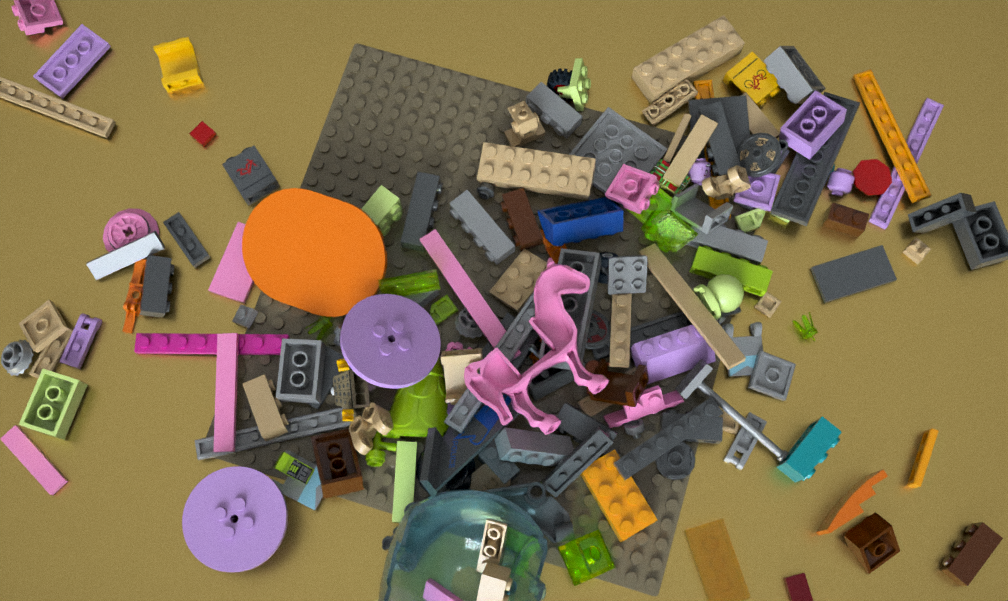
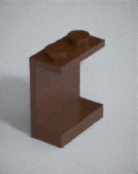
[587,359,649,407]

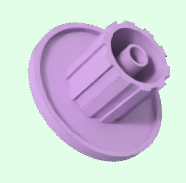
[340,294,441,389]
[182,466,288,572]

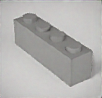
[449,190,515,265]
[685,224,768,265]
[494,427,574,467]

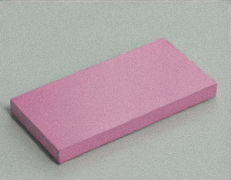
[208,222,254,304]

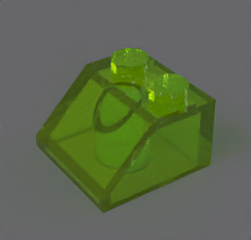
[640,210,698,253]
[558,530,616,586]

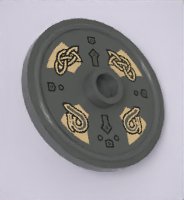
[736,133,782,177]

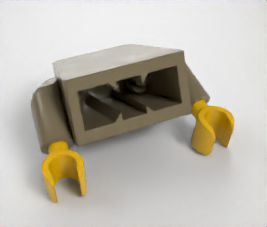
[331,358,370,421]

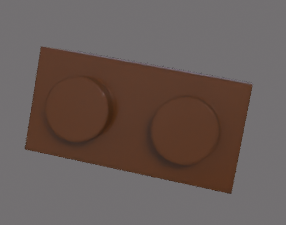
[822,202,869,238]

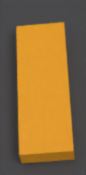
[907,428,939,488]

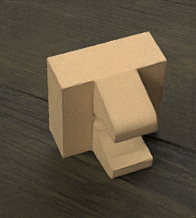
[902,237,931,264]

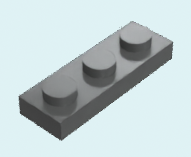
[163,212,211,268]

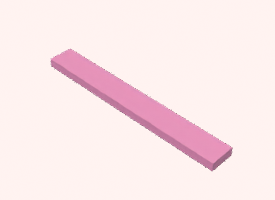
[419,229,521,360]

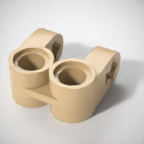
[702,165,751,200]
[349,402,394,455]

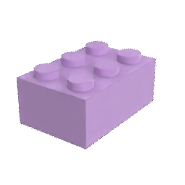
[779,90,847,160]

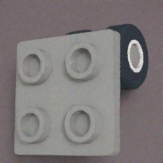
[598,252,647,295]

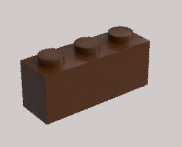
[500,188,543,251]
[940,522,1003,586]

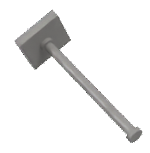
[675,360,788,462]

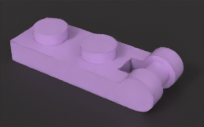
[60,313,102,369]

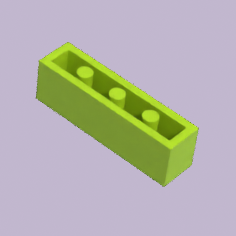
[689,246,773,297]

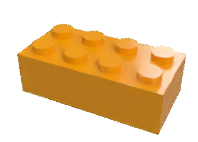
[580,449,658,543]

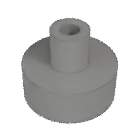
[624,418,645,439]

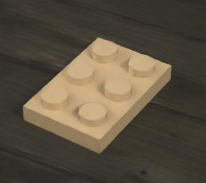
[489,249,547,313]

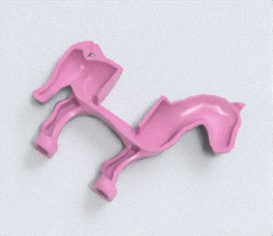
[464,258,609,435]

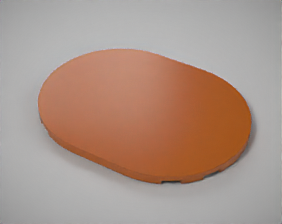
[242,188,387,317]

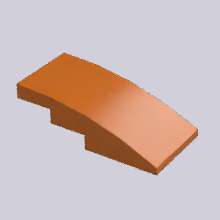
[817,469,888,535]

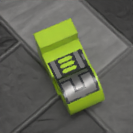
[273,452,315,484]

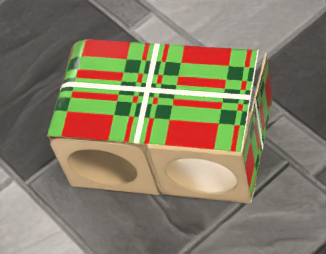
[650,159,692,198]

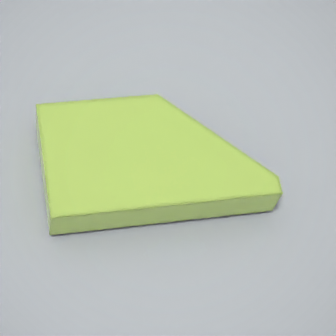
[734,208,766,234]

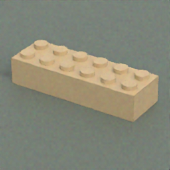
[631,15,745,104]
[477,142,596,201]

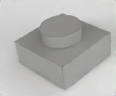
[232,305,258,329]

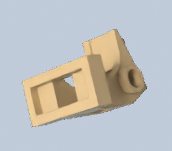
[504,101,546,147]

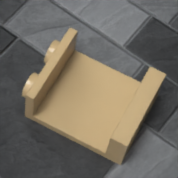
[441,348,483,405]

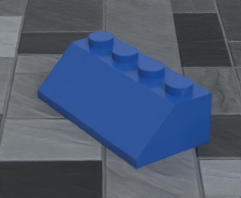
[538,197,624,246]

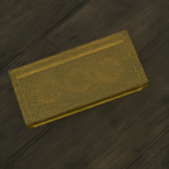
[684,518,751,601]

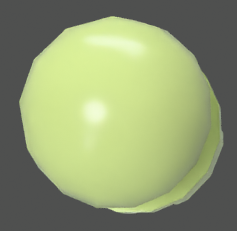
[693,274,744,320]

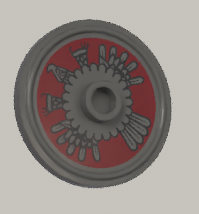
[585,310,611,349]

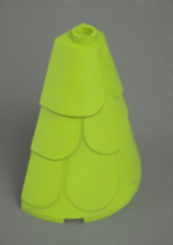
[381,357,449,439]

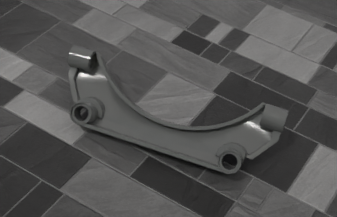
[390,482,575,570]

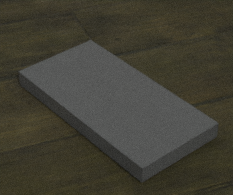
[810,245,897,303]

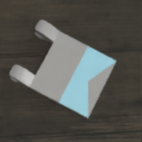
[722,322,763,377]
[272,450,323,510]

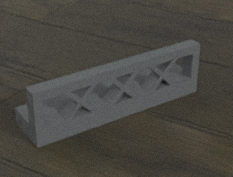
[541,426,614,498]

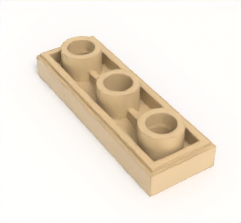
[642,78,698,126]

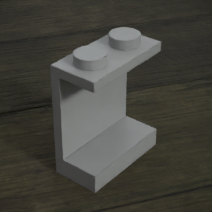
[670,183,733,234]

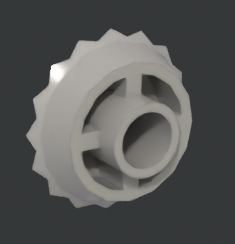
[454,308,483,338]
[1,339,34,376]

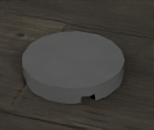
[655,442,695,480]

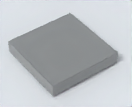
[748,351,796,401]

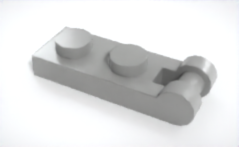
[723,412,767,470]

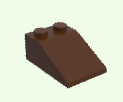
[311,428,364,499]

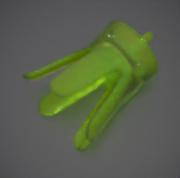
[792,312,819,342]
[304,316,333,340]

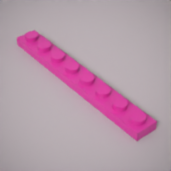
[134,333,290,355]

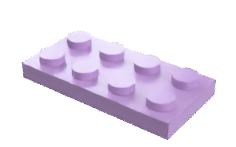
[33,24,111,99]

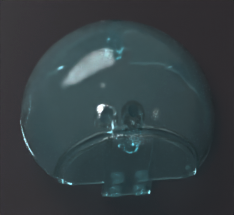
[378,489,547,601]

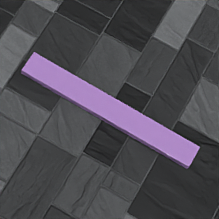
[868,98,944,230]

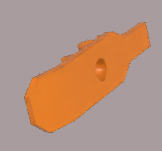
[122,259,146,333]

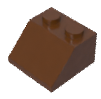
[844,512,900,574]

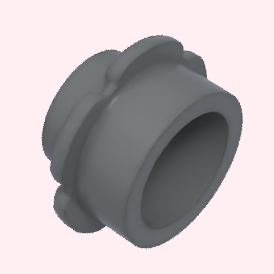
[477,182,495,200]

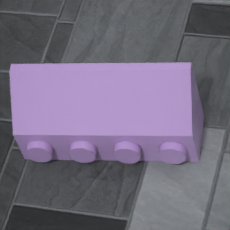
[630,324,716,385]

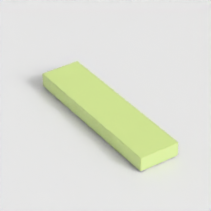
[392,441,418,523]

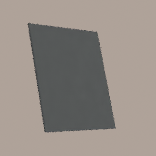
[688,95,750,162]

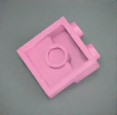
[11,0,63,35]
[605,164,659,214]

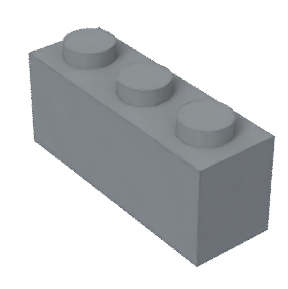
[526,82,583,139]

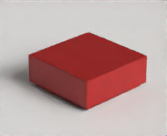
[189,121,217,147]

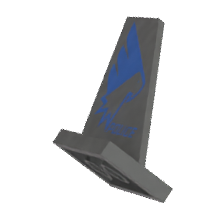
[420,393,520,503]

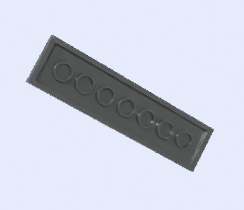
[770,92,860,226]

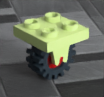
[546,58,591,111]

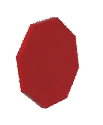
[852,159,892,196]

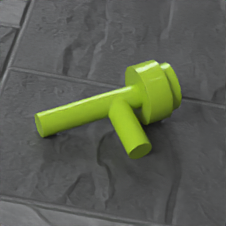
[365,431,397,467]

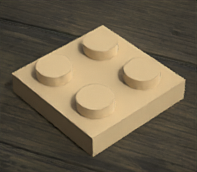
[19,300,69,353]

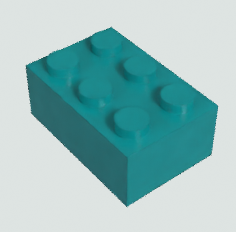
[777,416,842,483]

